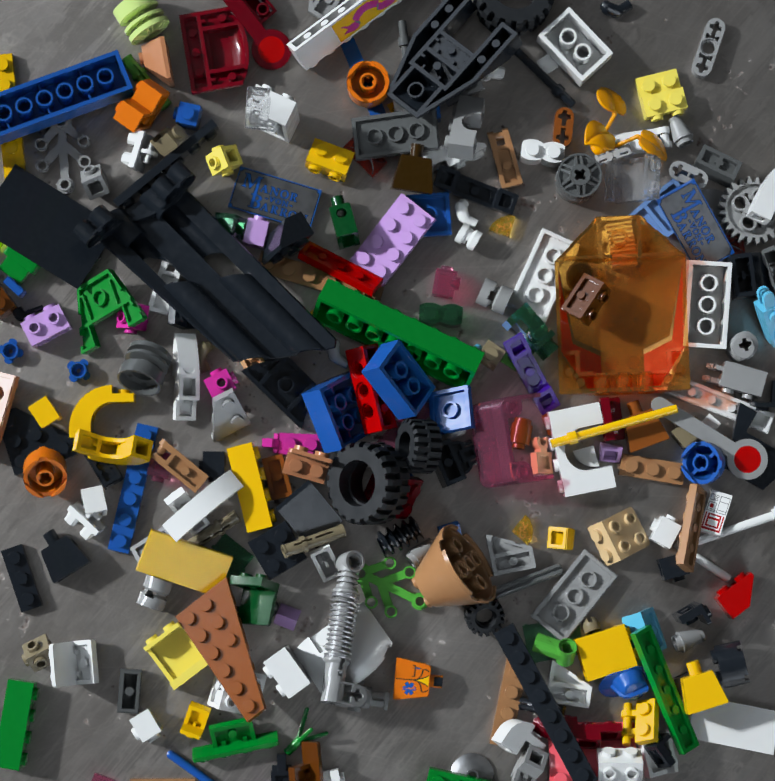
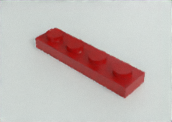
[298,241,383,297]

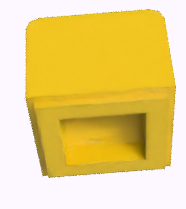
[547,527,575,550]

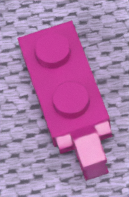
[262,433,322,455]

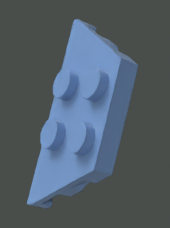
[625,171,694,238]

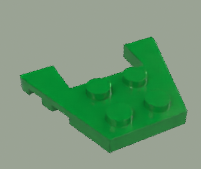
[77,269,148,355]

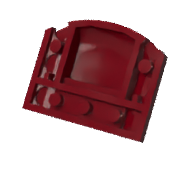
[179,7,250,95]

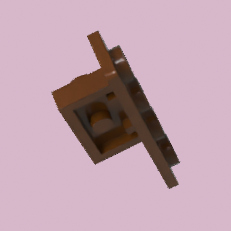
[288,741,323,781]

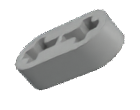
[669,161,708,190]

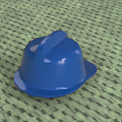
[599,666,649,701]

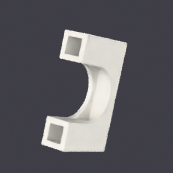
[544,402,616,497]

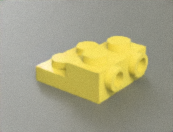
[634,69,688,122]

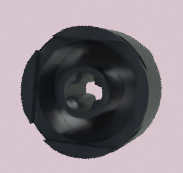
[710,640,750,689]

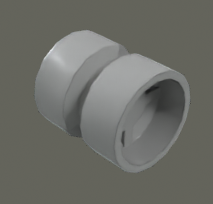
[475,277,513,315]
[136,574,173,612]

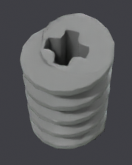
[725,331,759,362]

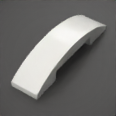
[162,470,244,542]

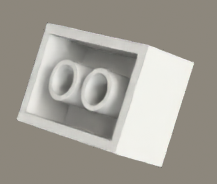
[536,7,613,87]
[263,645,312,699]

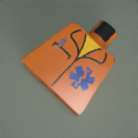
[393,657,443,700]

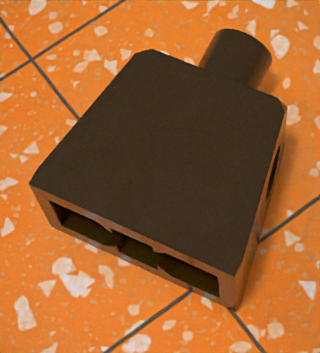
[390,143,433,195]

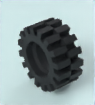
[464,599,505,637]

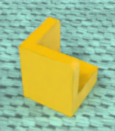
[28,396,63,428]

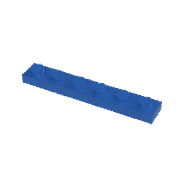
[108,423,159,554]

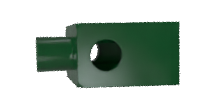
[329,195,360,250]

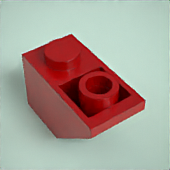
[714,571,754,619]

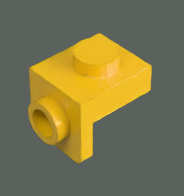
[180,701,212,740]

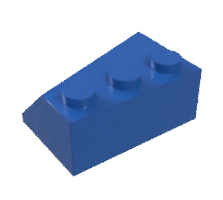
[301,370,368,453]

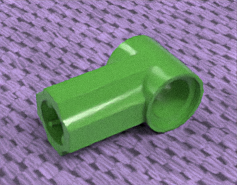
[532,633,577,667]

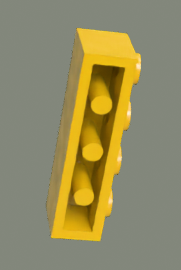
[227,442,277,533]

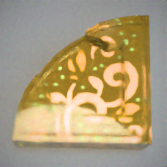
[489,215,516,238]
[511,515,533,545]

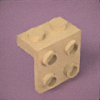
[587,507,650,566]

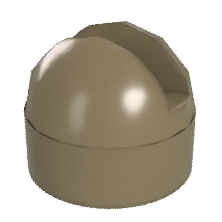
[582,617,601,634]

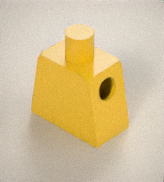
[680,660,729,715]

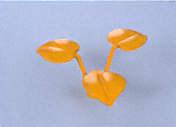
[584,86,667,162]

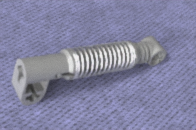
[320,550,367,707]

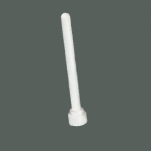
[698,506,775,545]

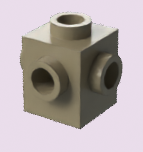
[21,634,52,673]

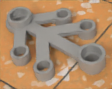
[34,119,92,195]

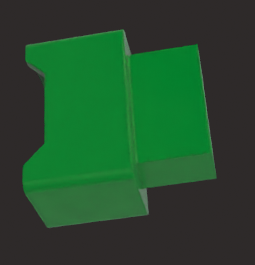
[0,247,41,285]

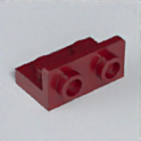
[598,397,625,442]

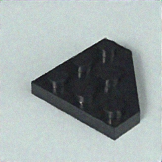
[3,407,78,476]

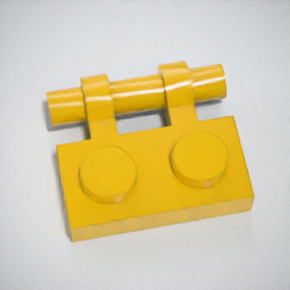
[621,698,659,746]

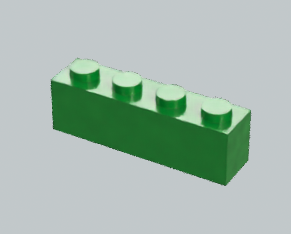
[0,678,40,771]

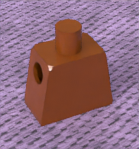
[624,399,670,454]

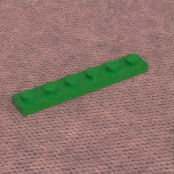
[630,625,700,755]

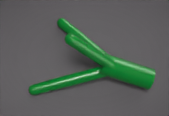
[284,707,328,756]

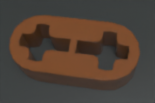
[552,107,574,148]

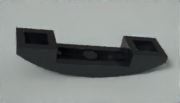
[433,164,519,215]

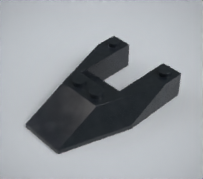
[386,0,522,119]

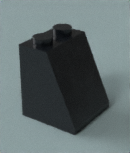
[276,480,343,549]

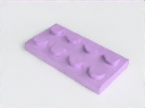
[349,193,436,287]

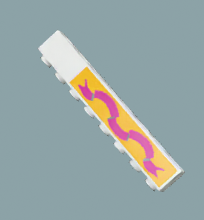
[287,0,402,71]

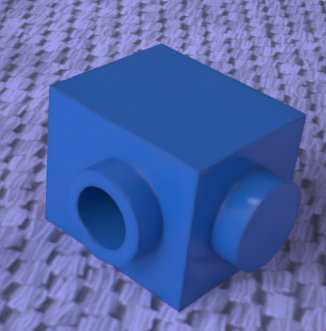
[173,101,203,131]

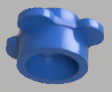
[0,339,24,364]
[67,359,90,382]

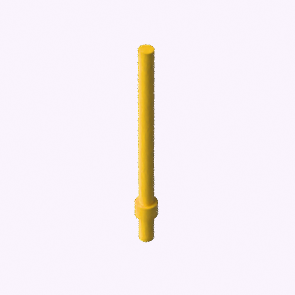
[550,404,678,448]

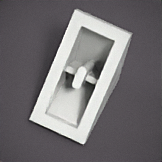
[309,543,339,583]

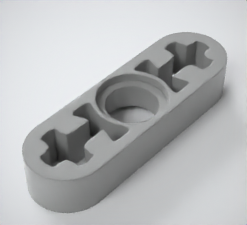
[691,18,725,79]

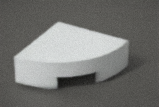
[572,445,599,467]

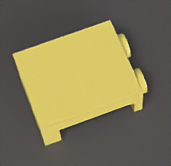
[143,621,208,690]

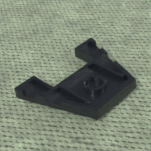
[725,403,775,490]

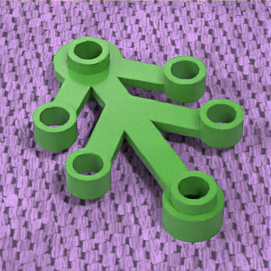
[356,557,427,618]

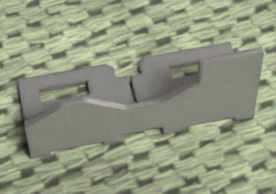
[594,143,634,165]

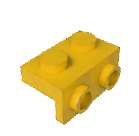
[305,138,355,182]

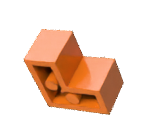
[113,79,170,133]

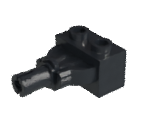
[435,436,497,488]

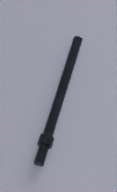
[480,18,576,108]

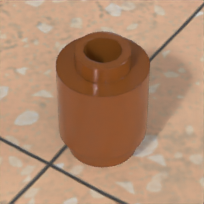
[508,417,533,450]

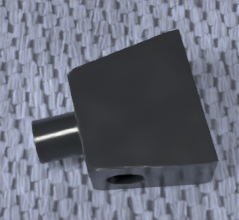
[41,529,92,584]

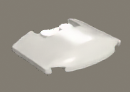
[293,602,393,693]

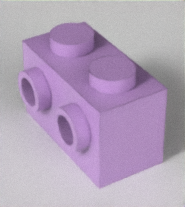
[20,303,73,348]

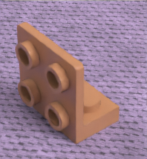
[282,445,333,484]

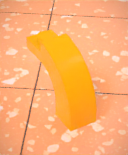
[69,385,136,439]
[72,429,154,465]

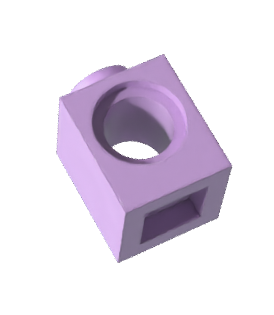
[243,215,270,250]

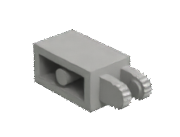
[702,361,768,401]

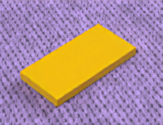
[136,529,233,593]

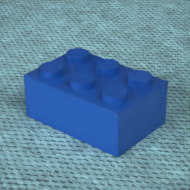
[361,339,436,420]

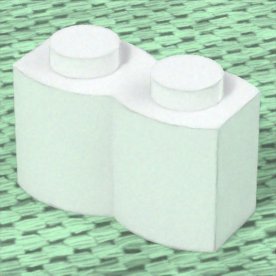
[519,139,565,168]

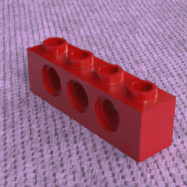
[345,343,397,435]

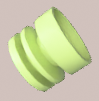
[113,0,170,45]

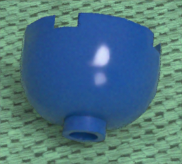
[681,441,726,484]

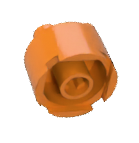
[347,61,389,109]
[23,446,67,498]

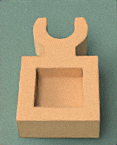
[530,437,553,474]

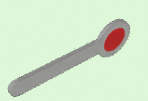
[651,397,768,480]

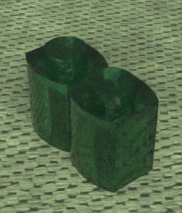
[419,303,463,328]

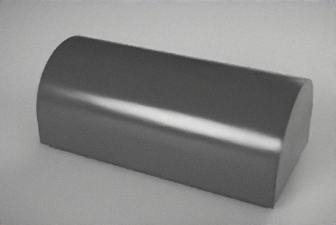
[117,668,142,714]

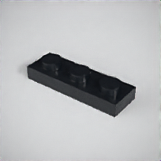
[1,544,43,613]

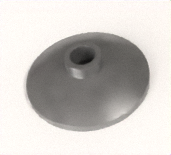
[451,753,494,781]

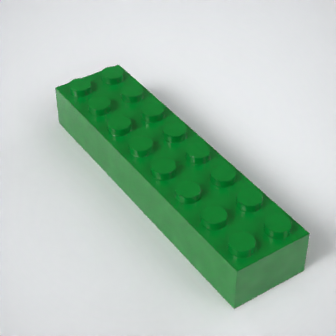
[312,278,485,387]

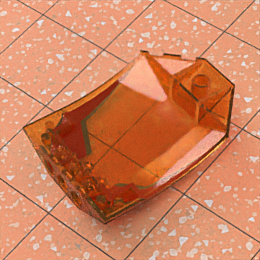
[555,215,691,396]

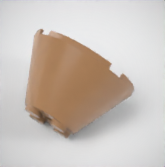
[412,524,496,608]

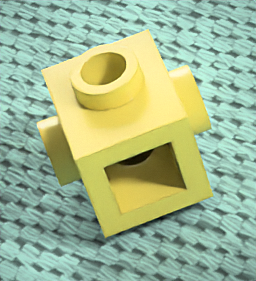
[205,144,243,177]

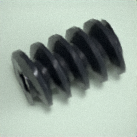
[377,516,424,558]

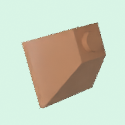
[138,36,175,88]

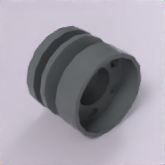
[554,153,602,204]
[117,340,172,396]

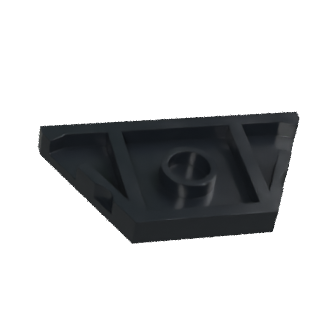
[241,357,316,429]

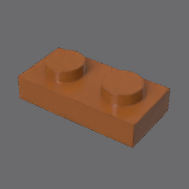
[262,454,292,501]

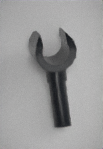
[13,305,43,321]

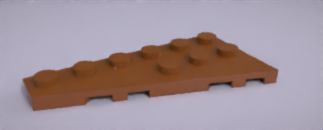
[175,577,267,723]

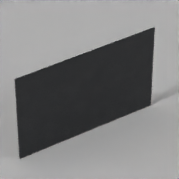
[0,164,105,289]

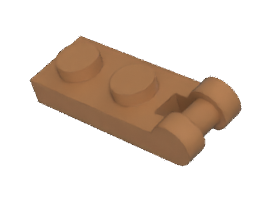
[487,128,523,189]
[151,438,209,494]

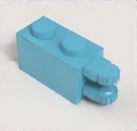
[753,286,775,348]

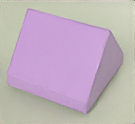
[599,442,623,463]
[274,603,301,631]

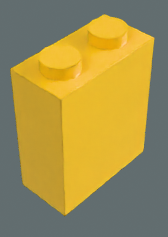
[572,624,639,682]

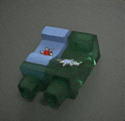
[502,302,559,361]

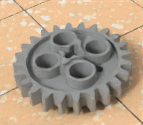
[717,176,775,246]

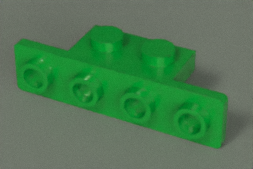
[192,718,279,763]

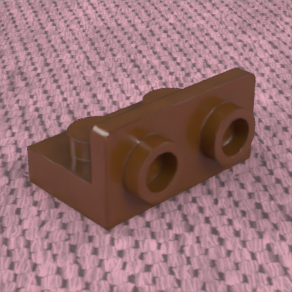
[561,272,611,326]

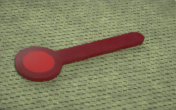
[223,0,291,70]

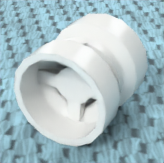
[454,223,483,251]

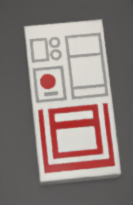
[701,489,733,537]

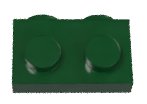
[229,573,280,626]

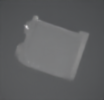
[605,154,661,204]

